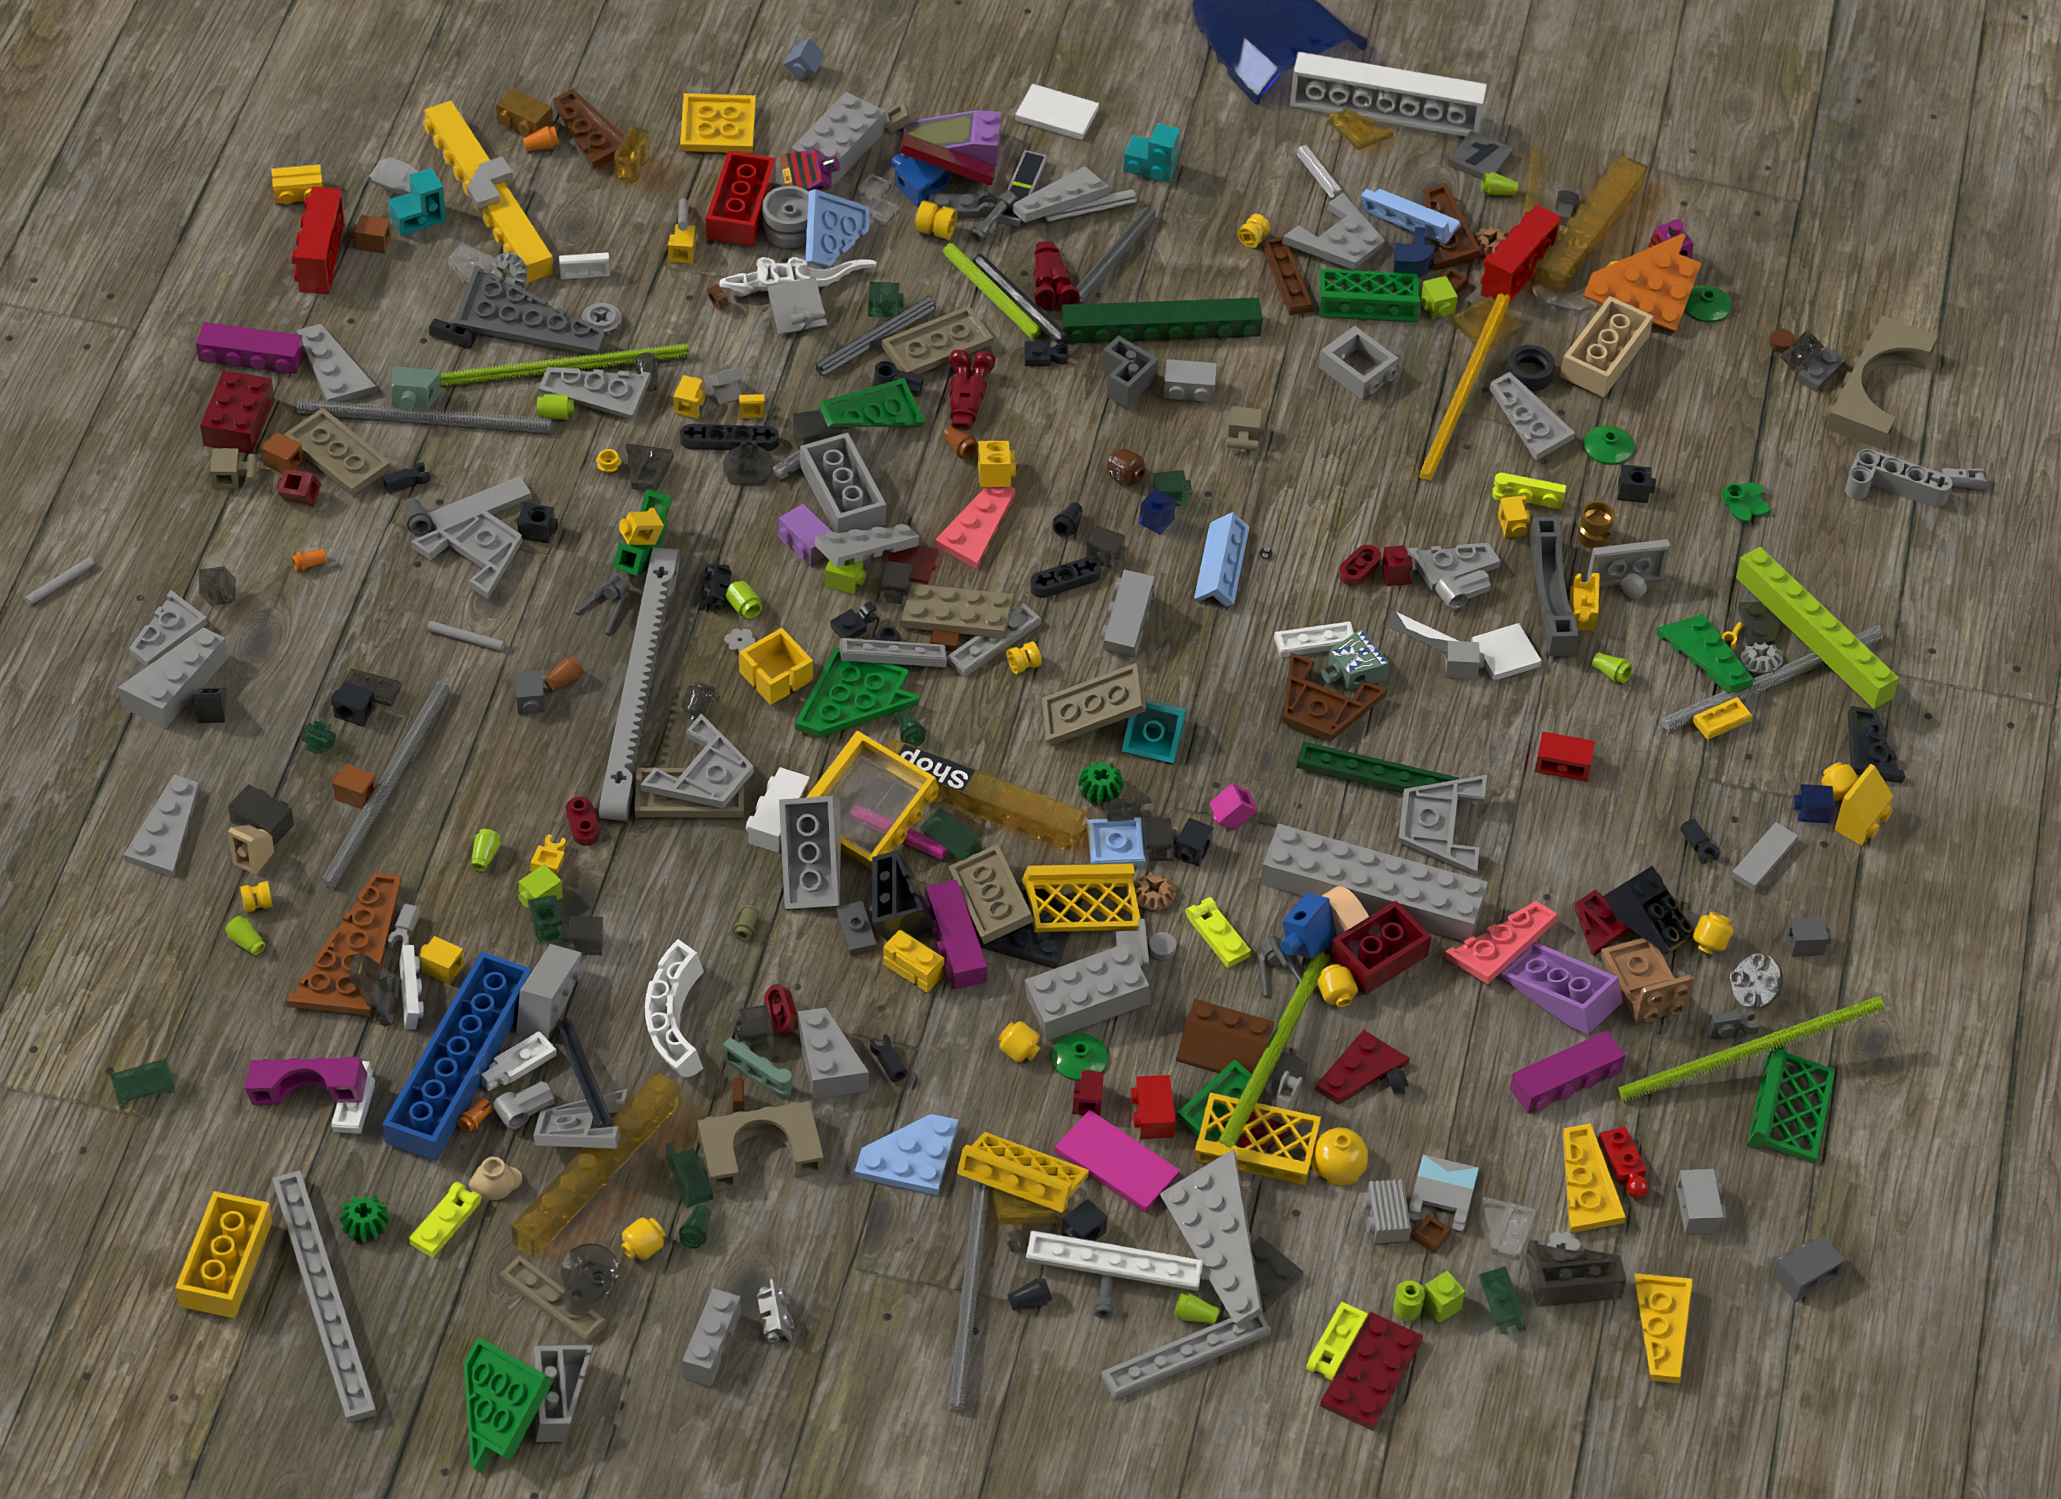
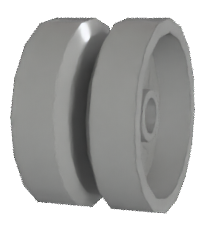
[763,186,809,248]

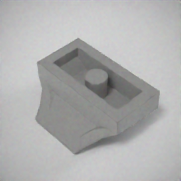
[368,157,418,195]

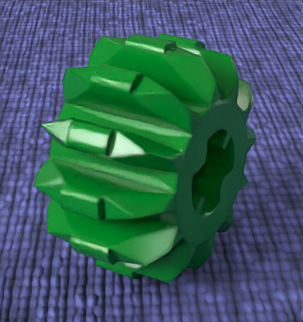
[1078,760,1124,806]
[339,1192,390,1244]

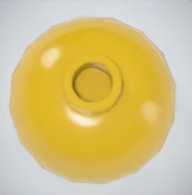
[1311,1127,1368,1186]

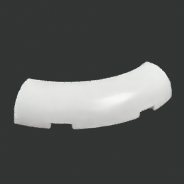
[645,939,704,1077]

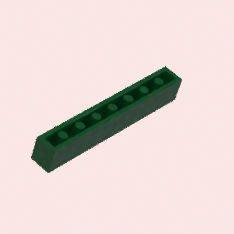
[1061,298,1263,344]

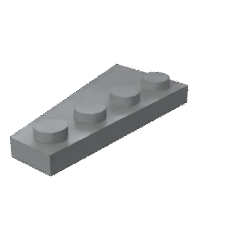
[1013,166,1110,223]
[297,324,377,405]
[1490,372,1575,461]
[814,524,919,567]
[124,775,199,878]

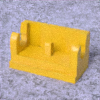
[1569,573,1599,631]

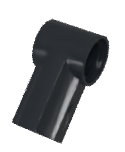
[873,361,924,397]

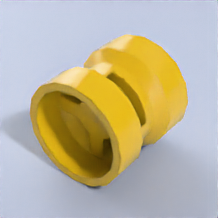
[1237,214,1271,248]
[1007,642,1042,674]
[240,881,273,913]

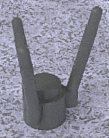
[574,573,629,635]
[1257,936,1303,998]

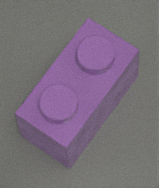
[778,504,832,566]

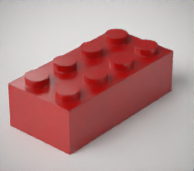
[706,150,776,247]
[292,186,345,294]
[1480,204,1562,305]

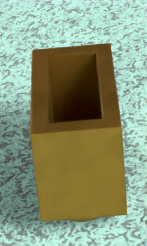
[496,88,553,137]

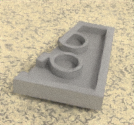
[1408,543,1500,591]

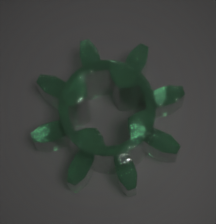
[302,720,336,754]

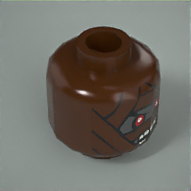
[1107,449,1146,486]

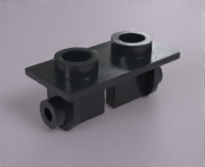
[699,556,732,611]

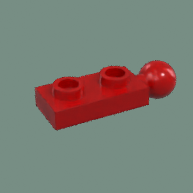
[1598,1126,1649,1199]

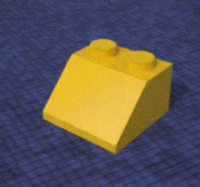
[1835,764,1893,846]

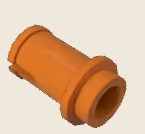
[292,548,327,572]
[457,1098,493,1133]

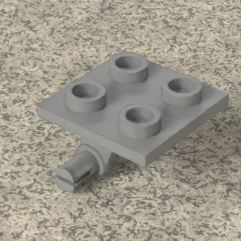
[767,277,827,335]

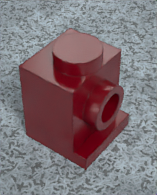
[277,469,322,507]
[1381,545,1413,587]
[1072,1070,1104,1116]

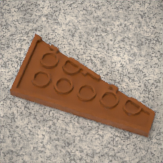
[286,873,402,1016]

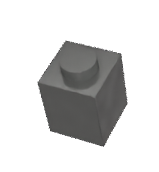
[515,671,545,714]
[1786,917,1831,957]

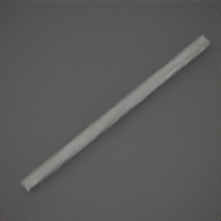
[297,399,551,434]
[1661,625,1885,732]
[321,681,451,890]
[948,1181,990,1412]

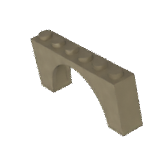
[1825,316,1938,450]

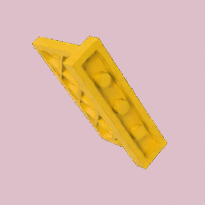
[1022,864,1140,932]
[1194,1093,1321,1186]
[957,1132,1089,1213]

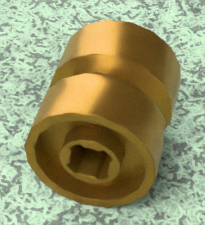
[1577,501,1615,549]

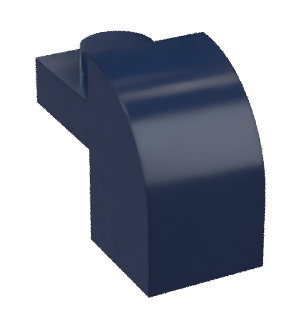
[1393,227,1435,277]

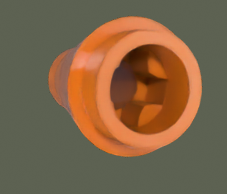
[522,126,560,152]

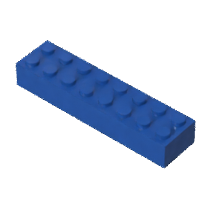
[382,951,532,1161]

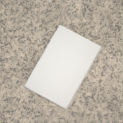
[1015,84,1099,140]

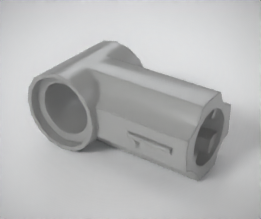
[1435,570,1491,610]
[493,1081,555,1130]

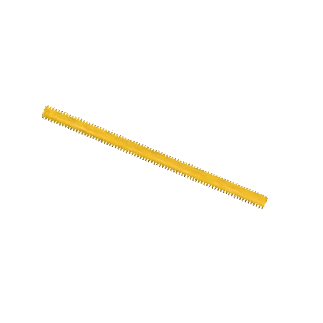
[1419,293,1510,481]

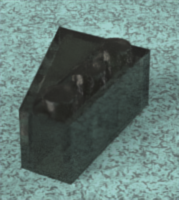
[1525,1239,1627,1307]

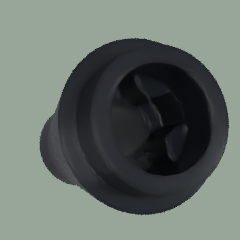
[1053,502,1083,537]
[1007,1278,1052,1311]

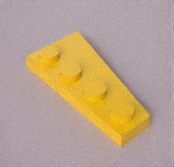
[1634,1273,1693,1384]

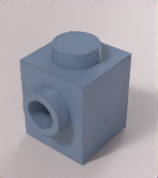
[784,38,825,81]

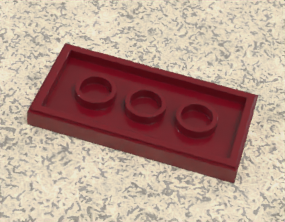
[900,133,995,186]

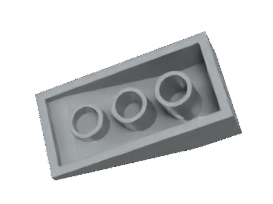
[779,796,841,909]

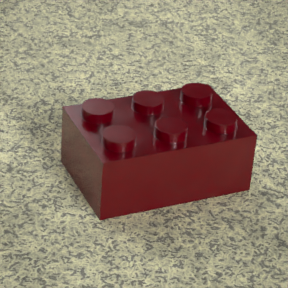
[200,370,275,454]
[1330,901,1431,995]

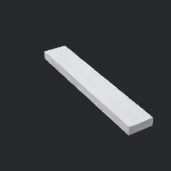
[1026,1231,1203,1291]

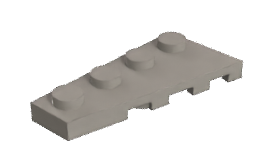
[538,367,651,420]

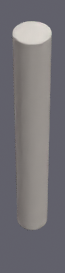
[678,198,688,231]
[24,557,95,606]
[427,621,505,651]

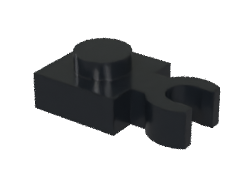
[1024,341,1068,366]

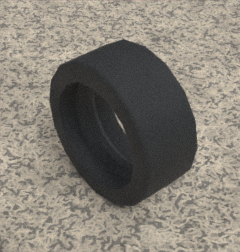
[1506,345,1555,392]

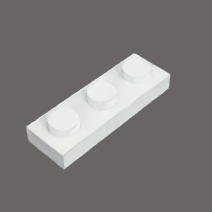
[399,945,423,1030]

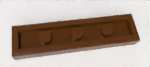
[1261,237,1314,315]

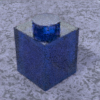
[1139,488,1176,535]
[1792,784,1834,823]

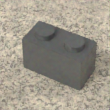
[1774,1235,1845,1302]

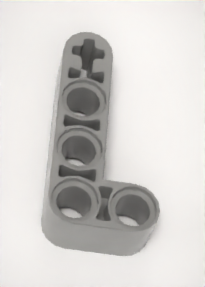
[1845,449,1953,507]

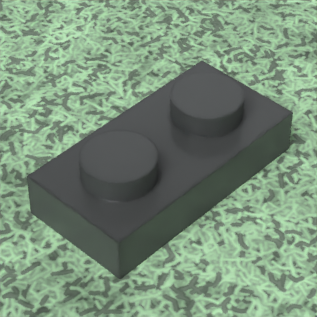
[1796,347,1846,393]

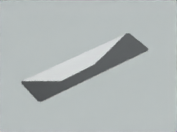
[1387,612,1458,653]

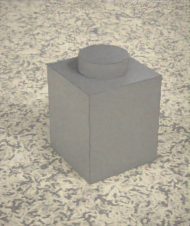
[1445,641,1484,679]

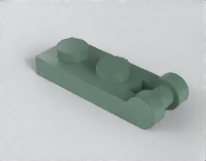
[723,1037,792,1098]

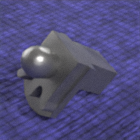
[1555,186,1581,226]

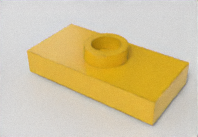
[1693,697,1752,740]

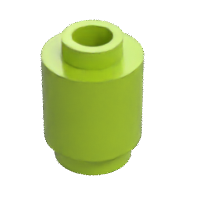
[537,394,574,420]
[726,581,762,619]
[1393,1281,1425,1321]

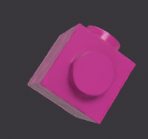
[1209,783,1258,830]

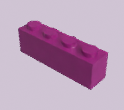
[196,322,304,374]
[924,880,987,989]
[1510,1031,1625,1114]

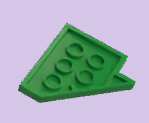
[795,647,920,737]
[464,1337,554,1473]

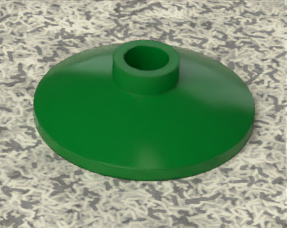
[1684,285,1731,323]
[1584,425,1634,465]
[1052,1033,1108,1081]

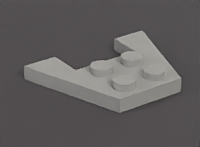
[1282,193,1385,270]
[411,509,522,599]
[640,714,754,808]
[1398,775,1487,875]
[533,1089,630,1148]

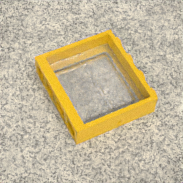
[806,731,939,870]

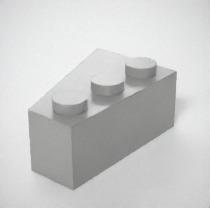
[1101,570,1156,657]
[516,944,584,1041]
[798,1007,869,1099]
[530,1345,593,1442]

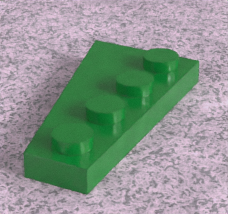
[818,378,925,427]
[1657,614,1753,694]

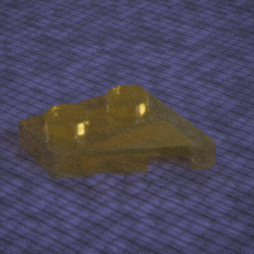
[1328,109,1394,150]

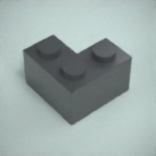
[1102,336,1159,408]

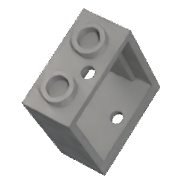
[1319,326,1398,400]

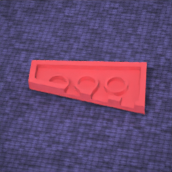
[935,487,1015,569]
[1445,901,1558,984]

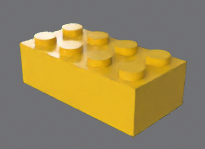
[175,1191,273,1319]

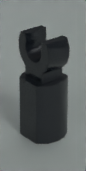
[383,462,430,494]
[1680,819,1720,865]
[870,1034,908,1083]

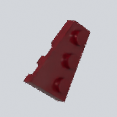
[1315,1029,1410,1105]

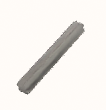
[1044,189,1137,222]

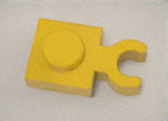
[530,834,566,876]

